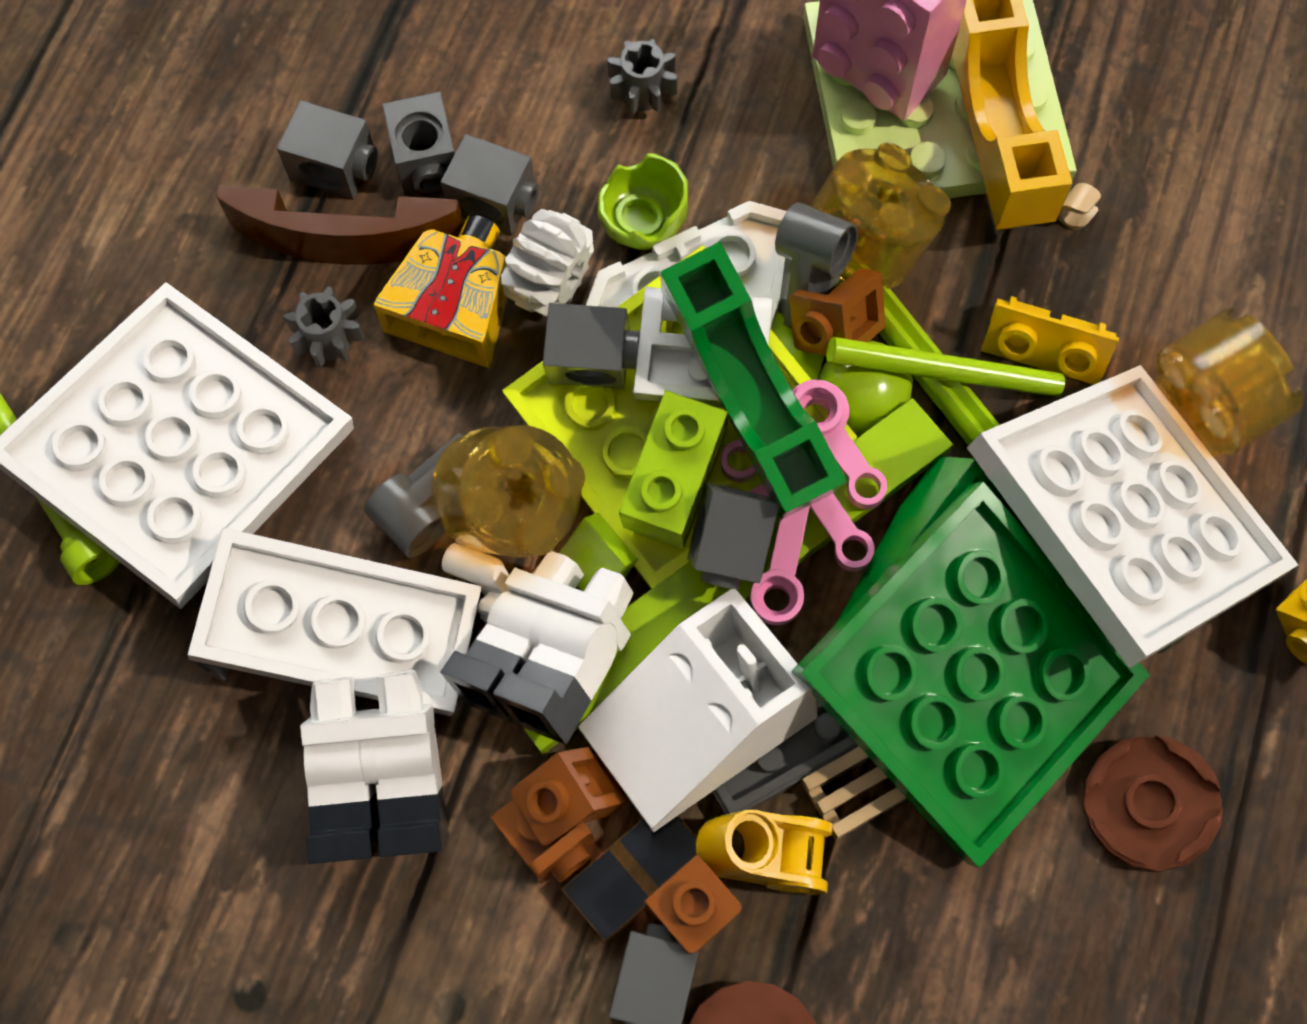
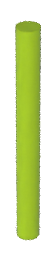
[826,337,1065,397]

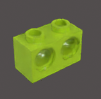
[619,390,728,549]

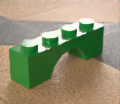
[660,241,847,520]

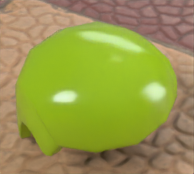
[598,153,688,250]
[818,340,913,438]

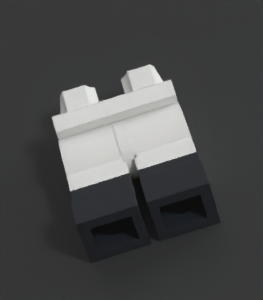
[440,550,633,745]
[300,670,449,864]

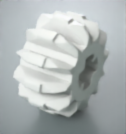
[501,209,594,316]

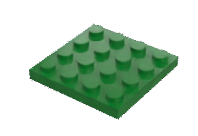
[791,482,1150,868]

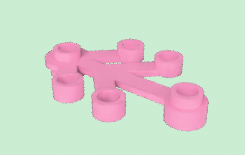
[721,380,887,625]

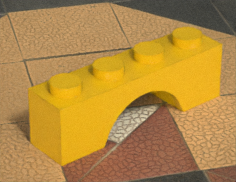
[952,0,1073,230]

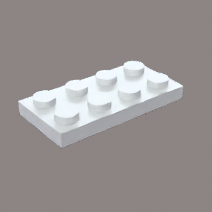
[188,527,482,716]

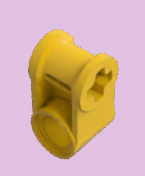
[696,810,833,895]

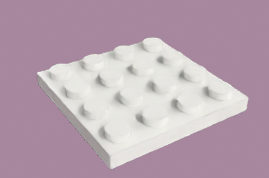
[0,282,354,609]
[967,365,1298,669]

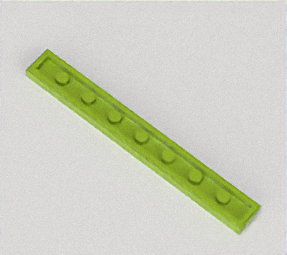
[524,398,953,755]

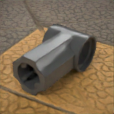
[775,202,858,329]
[365,433,497,558]

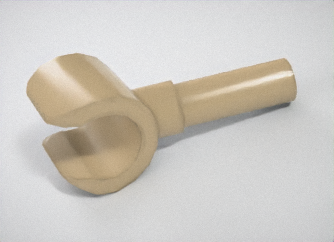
[1058,183,1101,230]

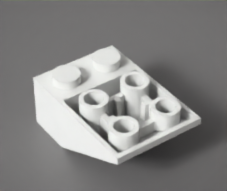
[578,589,817,833]

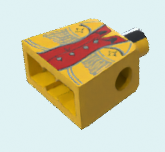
[374,215,507,368]

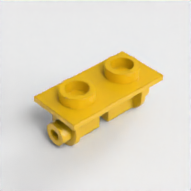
[981,296,1119,385]

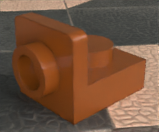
[789,268,886,356]
[511,746,629,846]
[490,799,595,884]
[644,854,742,955]

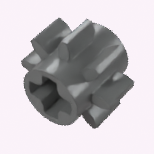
[608,39,677,114]
[284,287,365,368]

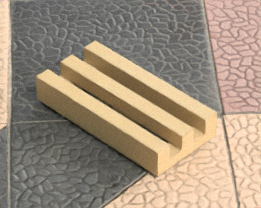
[801,746,907,841]

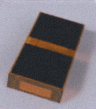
[561,816,697,944]

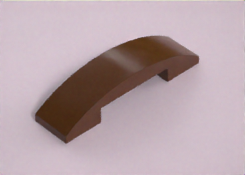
[216,186,464,265]

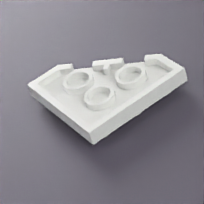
[586,201,787,329]

